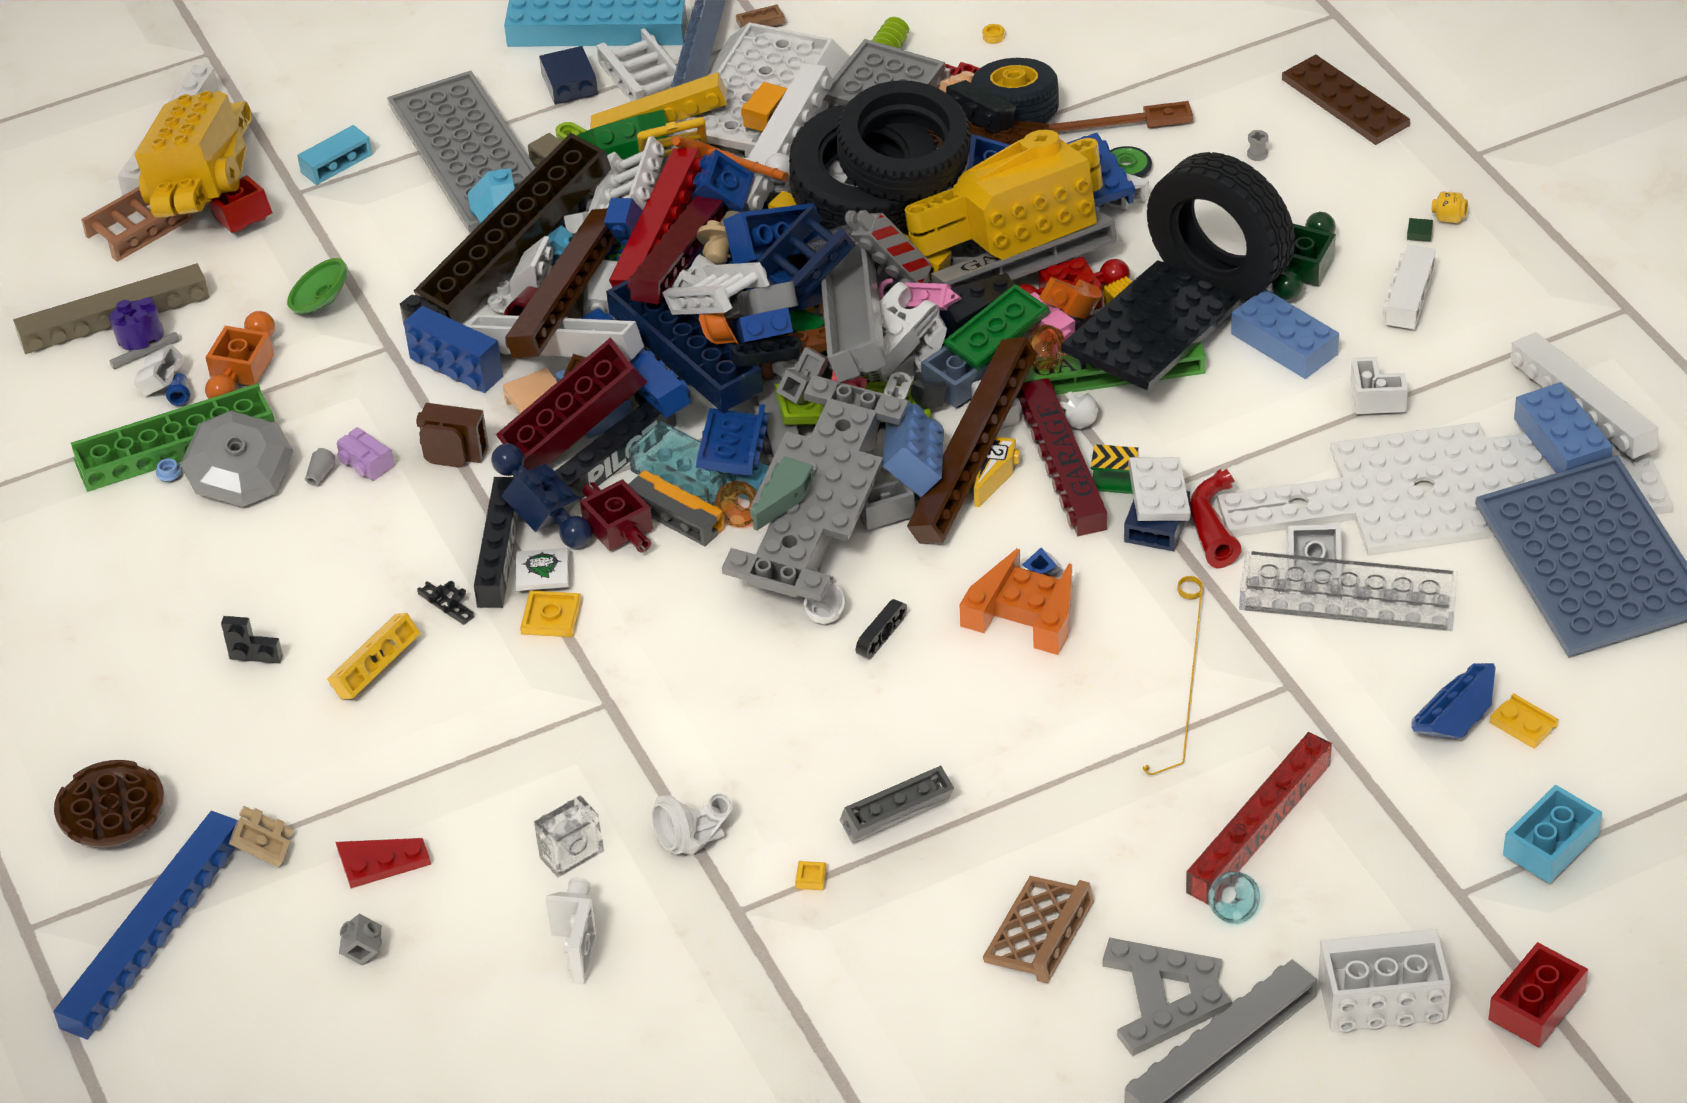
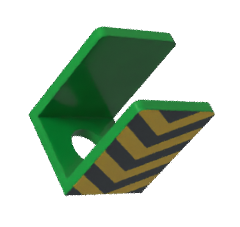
[1091,444,1139,494]

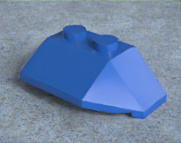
[1411,663,1496,739]

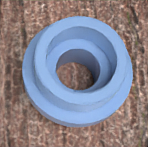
[156,459,181,481]

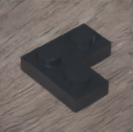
[221,616,283,664]

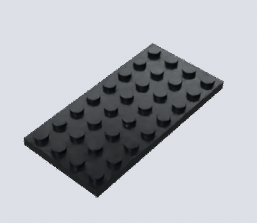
[1061,260,1241,391]

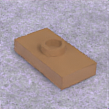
[736,4,785,28]

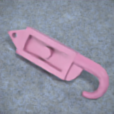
[878,278,962,310]

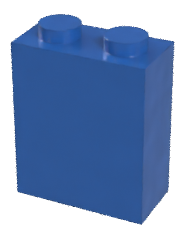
[730,307,793,345]

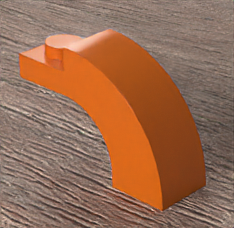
[1039,277,1102,319]

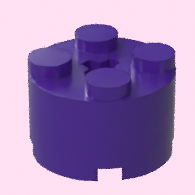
[109,297,164,350]

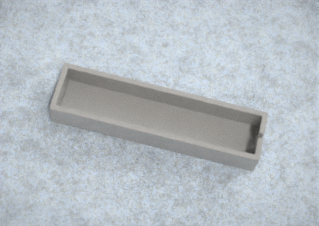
[821,242,886,382]

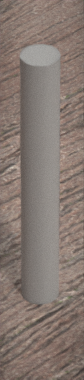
[109,332,179,369]

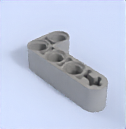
[736,281,798,317]

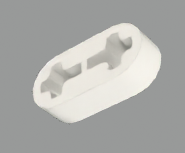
[883,372,912,400]

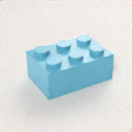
[1503,784,1602,884]

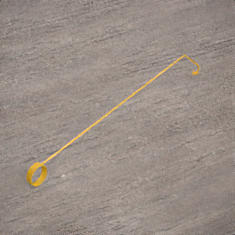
[1143,576,1203,775]

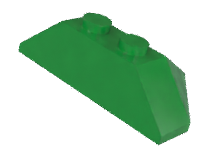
[577,109,668,167]

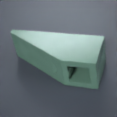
[750,456,813,531]

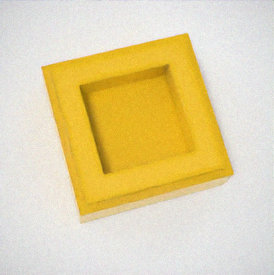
[795,861,827,890]

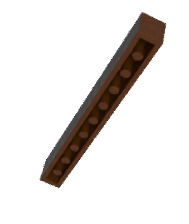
[505,208,616,358]
[907,337,1038,544]

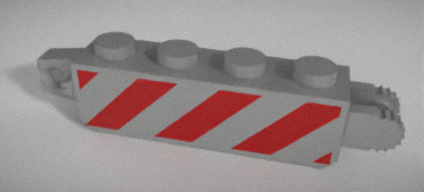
[845,210,933,283]

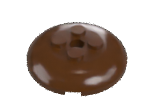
[54,760,165,848]

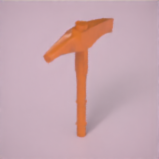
[672,136,789,182]

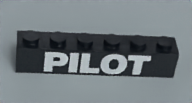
[555,401,677,502]
[474,477,519,608]

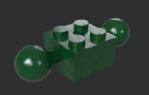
[1272,211,1336,301]

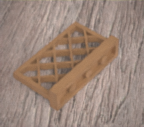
[983,876,1094,984]

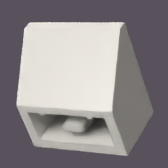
[509,236,554,301]

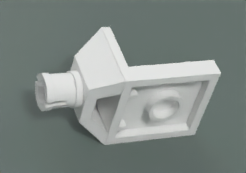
[545,877,597,984]

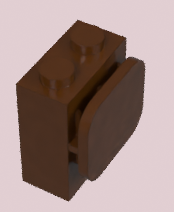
[416,403,489,467]

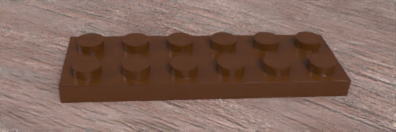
[1282,54,1410,145]

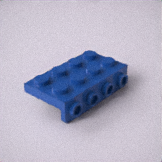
[1067,133,1136,207]
[696,404,769,476]

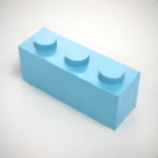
[297,125,372,185]

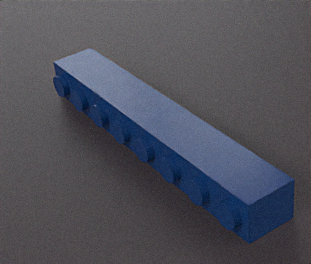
[580,307,691,418]

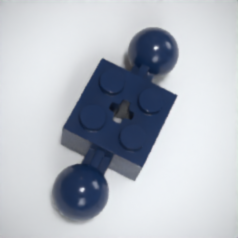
[491,443,592,549]

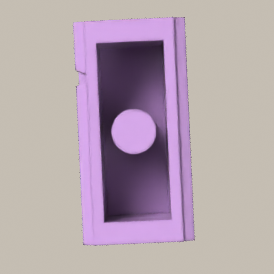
[336,427,395,481]

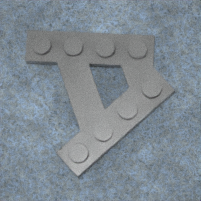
[1103,937,1232,1056]

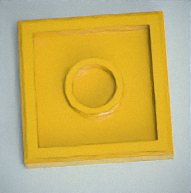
[520,591,582,637]

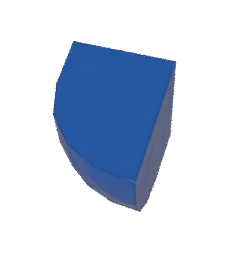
[1022,547,1063,576]

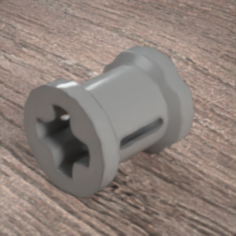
[1247,130,1269,161]

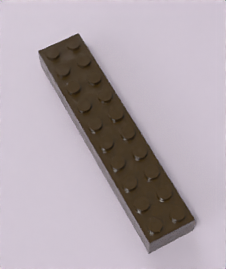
[413,133,611,323]

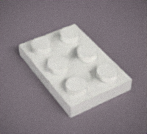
[1128,457,1191,521]

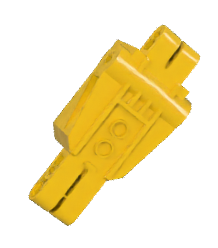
[134,91,252,219]
[905,130,1103,260]

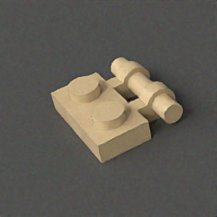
[229,805,293,867]

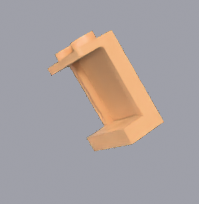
[502,368,557,414]

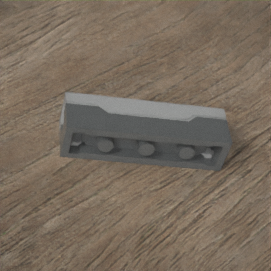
[839,765,954,844]

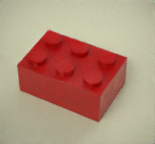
[1488,942,1588,1047]

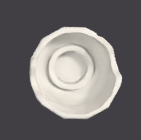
[803,583,845,624]

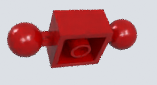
[1018,257,1130,313]

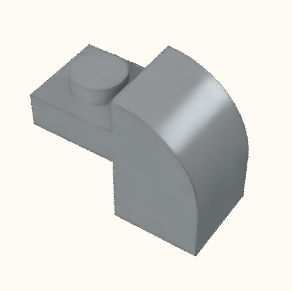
[776,347,828,404]

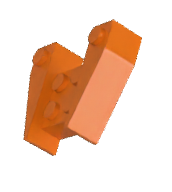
[959,548,1073,655]

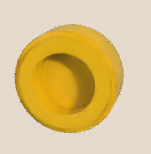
[982,24,1005,44]

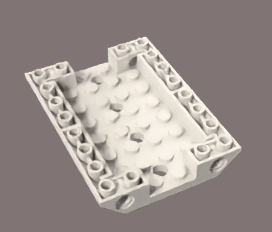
[665,22,850,158]

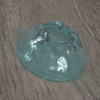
[1208,871,1260,924]

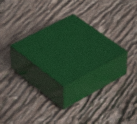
[1407,218,1433,242]

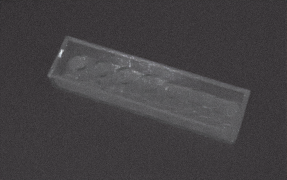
[1239,551,1458,631]

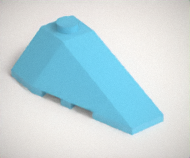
[467,168,515,224]

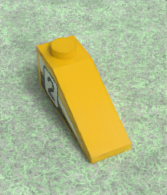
[974,437,1021,507]

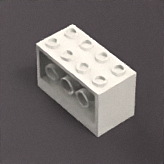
[1318,929,1451,1032]

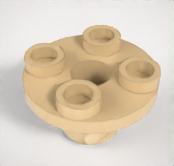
[697,220,731,265]

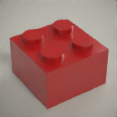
[209,175,273,233]

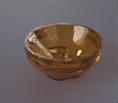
[1029,324,1065,370]
[715,481,757,527]

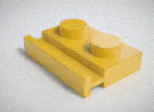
[1489,693,1559,749]

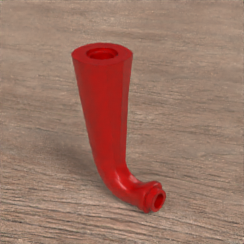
[1190,468,1242,568]

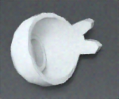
[1059,391,1098,429]

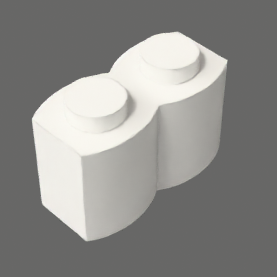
[134,344,183,396]

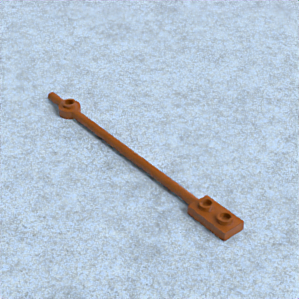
[1049,101,1193,132]

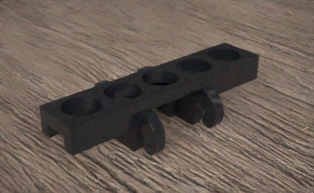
[417,581,474,625]

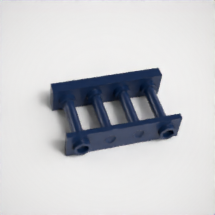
[754,205,856,314]

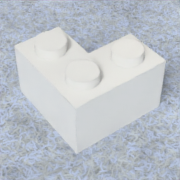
[1350,357,1408,414]

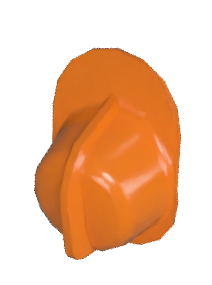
[699,313,738,344]

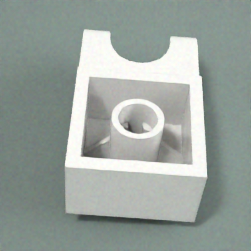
[879,282,939,377]

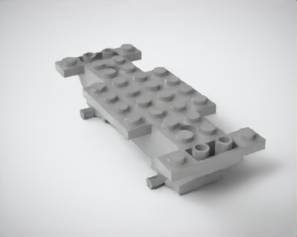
[722,375,908,602]

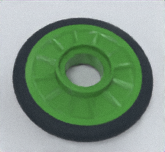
[1110,146,1152,177]

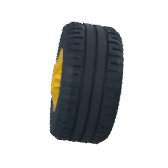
[971,57,1059,123]

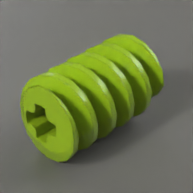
[871,16,910,49]

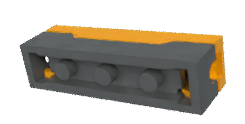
[628,470,725,547]

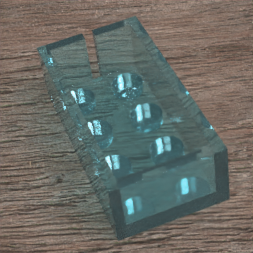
[628,421,738,506]

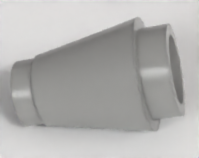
[305,448,335,486]

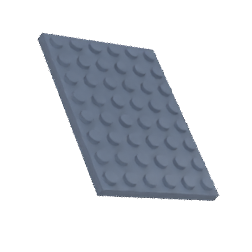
[1475,455,1687,657]

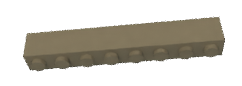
[13,263,210,354]

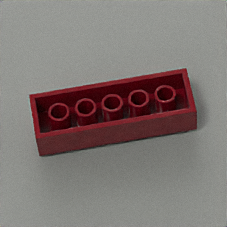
[496,337,647,470]

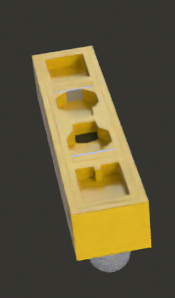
[327,613,421,700]

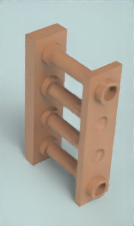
[81,187,194,262]

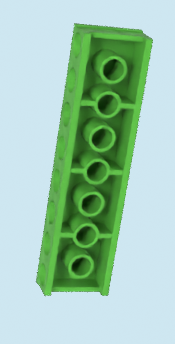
[71,383,275,492]

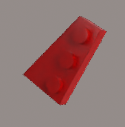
[335,838,431,889]

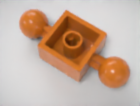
[205,311,275,399]

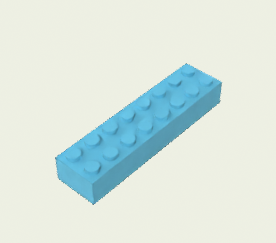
[504,0,687,47]

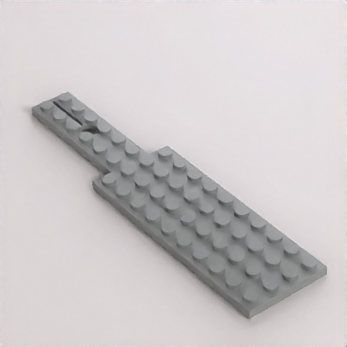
[387,70,584,294]

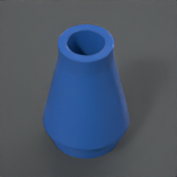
[166,373,190,406]

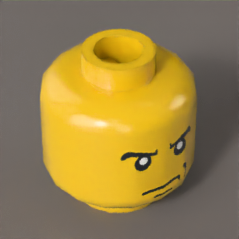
[1432,191,1468,223]

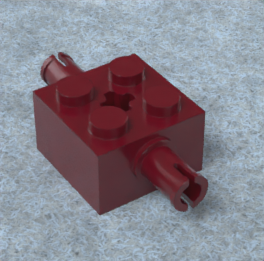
[580,479,653,553]

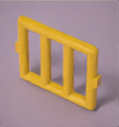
[637,117,708,157]

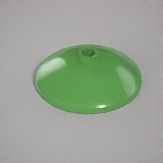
[287,258,348,313]

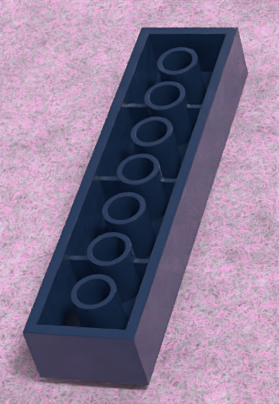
[606,280,763,413]

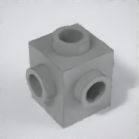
[339,913,382,965]

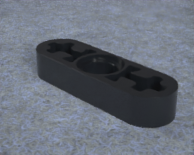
[732,336,802,367]
[855,599,907,659]

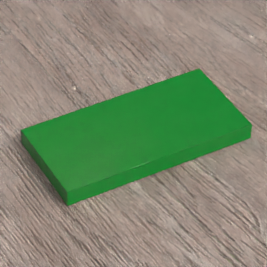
[943,284,1050,371]

